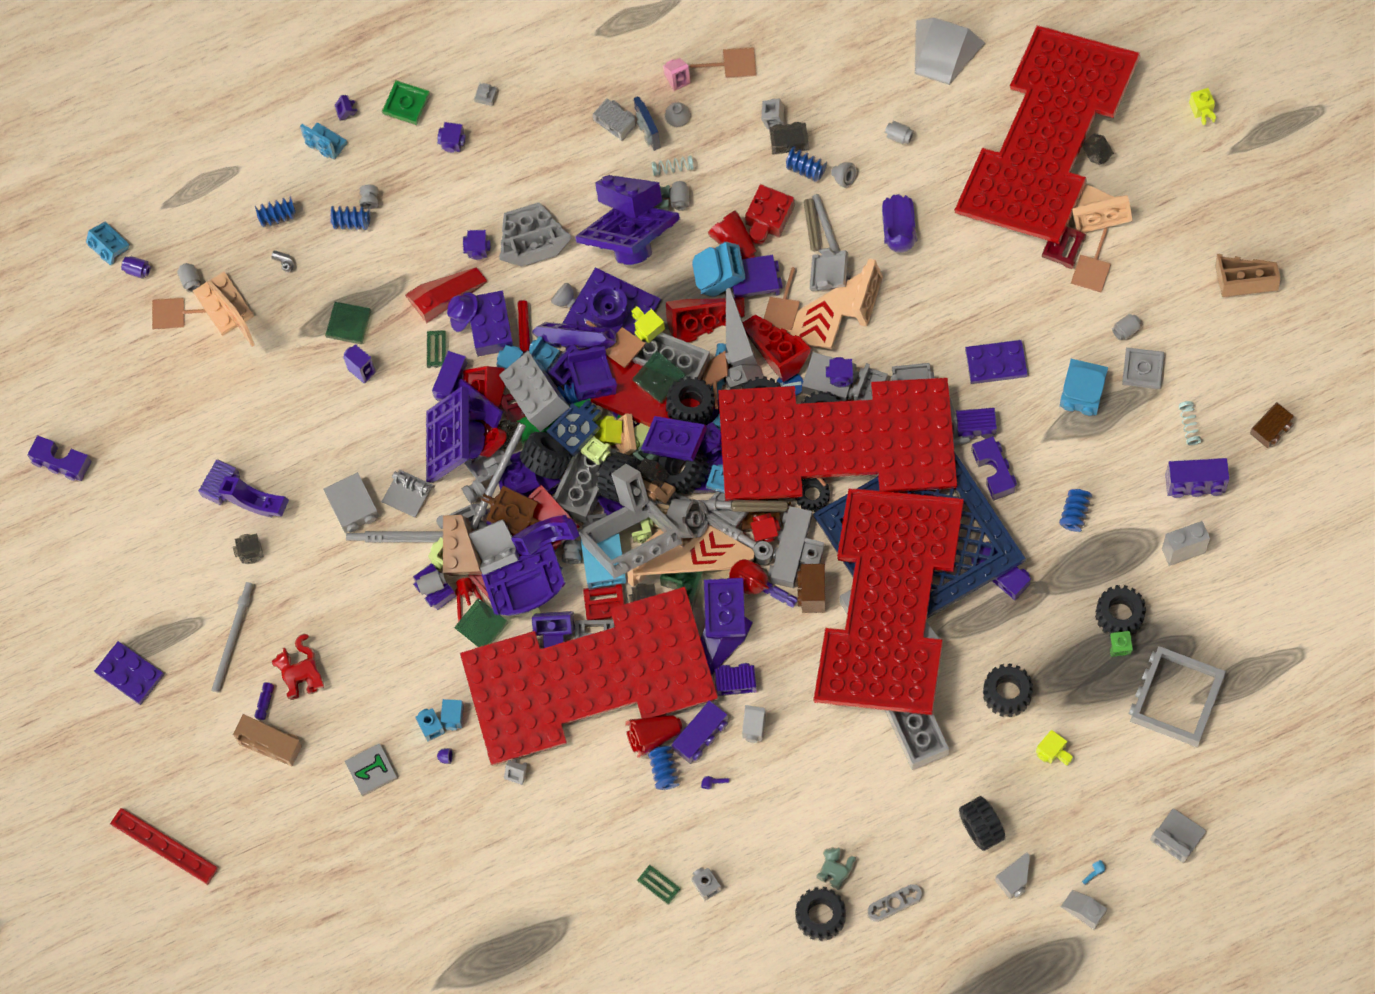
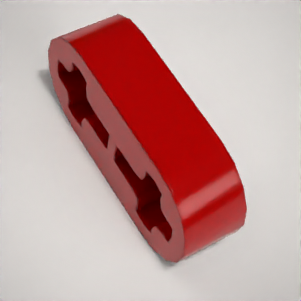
[480,428,506,457]

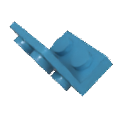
[300,122,347,160]

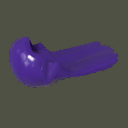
[882,194,918,253]

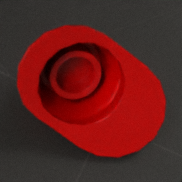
[729,559,769,594]

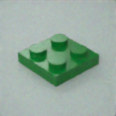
[382,80,430,125]

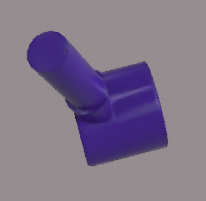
[701,776,729,789]

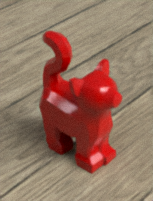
[272,634,324,700]

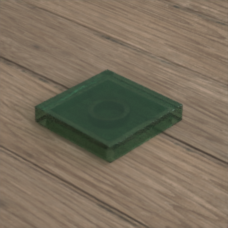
[325,301,371,345]
[632,351,686,404]
[454,598,509,647]

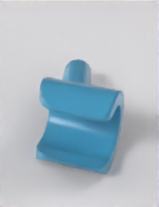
[1082,860,1105,885]

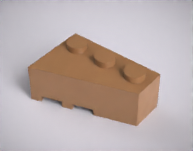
[1215,254,1280,297]
[443,515,482,576]
[233,714,302,767]

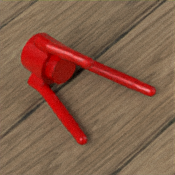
[455,577,492,623]

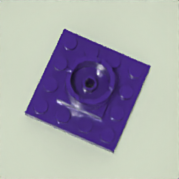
[575,208,680,265]
[562,267,661,336]
[426,386,485,483]

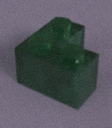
[660,571,703,612]

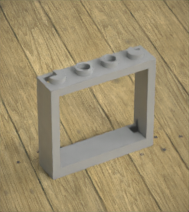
[579,499,682,579]
[1129,646,1226,747]

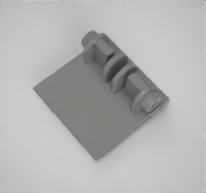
[381,469,433,517]

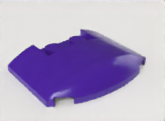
[481,543,566,616]

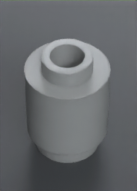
[885,121,914,144]
[670,181,689,210]
[177,263,201,292]
[1112,314,1141,340]
[753,541,773,565]
[416,570,446,595]

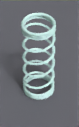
[652,156,694,176]
[1178,401,1201,445]

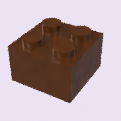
[797,564,825,613]

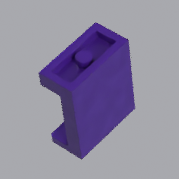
[732,254,783,298]
[567,346,617,401]

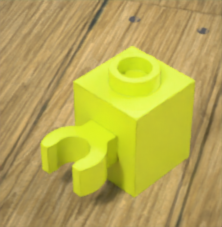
[1189,87,1216,125]
[631,307,665,343]
[593,416,622,446]
[1036,729,1073,766]

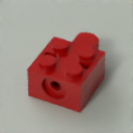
[745,184,795,244]

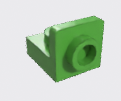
[1110,631,1133,657]

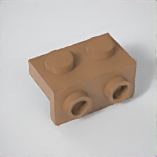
[642,476,675,504]

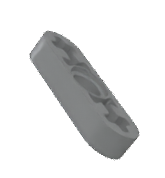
[868,884,922,922]

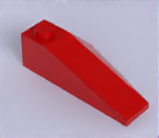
[405,267,487,324]
[666,298,745,342]
[742,315,811,382]
[463,366,505,436]

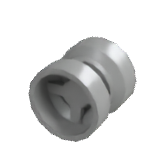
[360,185,378,209]
[461,480,486,504]
[562,540,582,564]

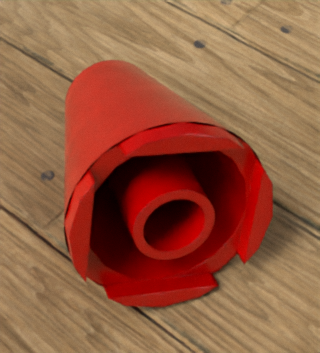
[708,210,757,259]
[625,715,682,758]

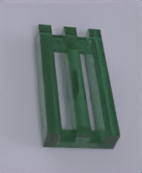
[427,330,446,368]
[637,865,681,905]

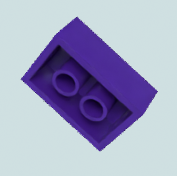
[470,290,513,357]
[1165,458,1229,498]

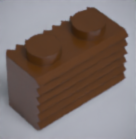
[1250,402,1294,448]

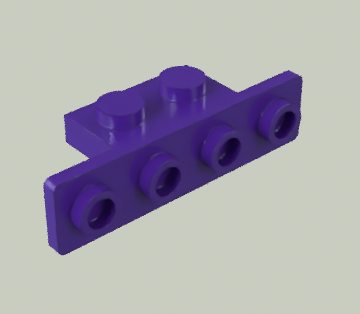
[455,379,503,428]

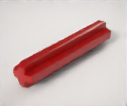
[518,300,530,353]

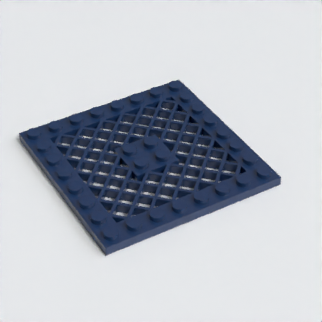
[813,452,1026,619]

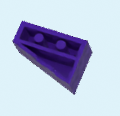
[595,175,663,218]

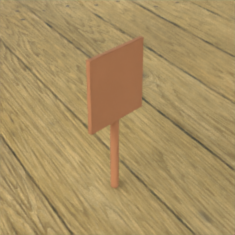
[690,47,756,78]
[1071,228,1111,293]
[763,267,800,330]
[152,298,206,329]
[586,321,645,368]
[702,351,728,409]

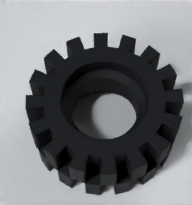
[795,478,830,512]

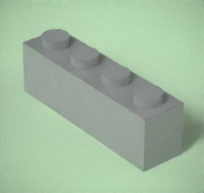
[768,506,812,588]

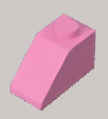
[663,58,690,91]

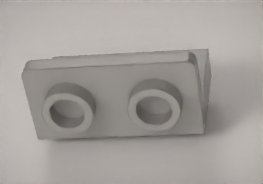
[851,363,888,401]

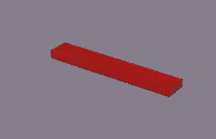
[110,808,219,885]

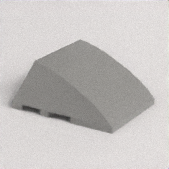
[915,17,985,85]
[499,202,571,267]

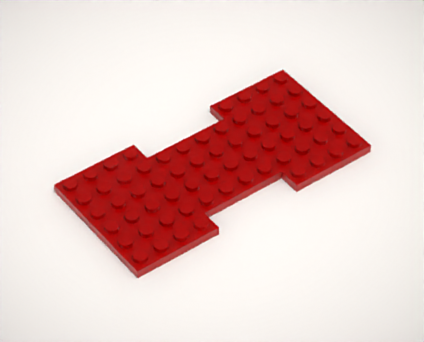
[954,25,1140,244]
[718,378,957,501]
[813,488,964,715]
[460,587,718,766]

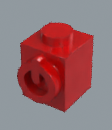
[750,513,780,542]

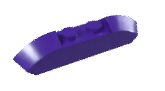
[532,322,616,349]

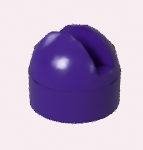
[437,748,453,764]

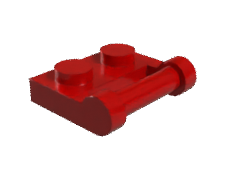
[583,584,624,620]

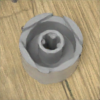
[665,499,708,538]

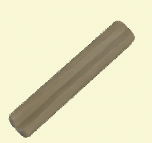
[804,199,821,251]
[731,500,787,512]

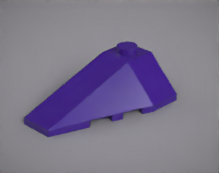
[700,617,753,676]

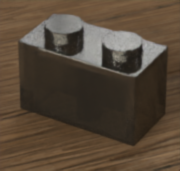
[769,122,809,155]

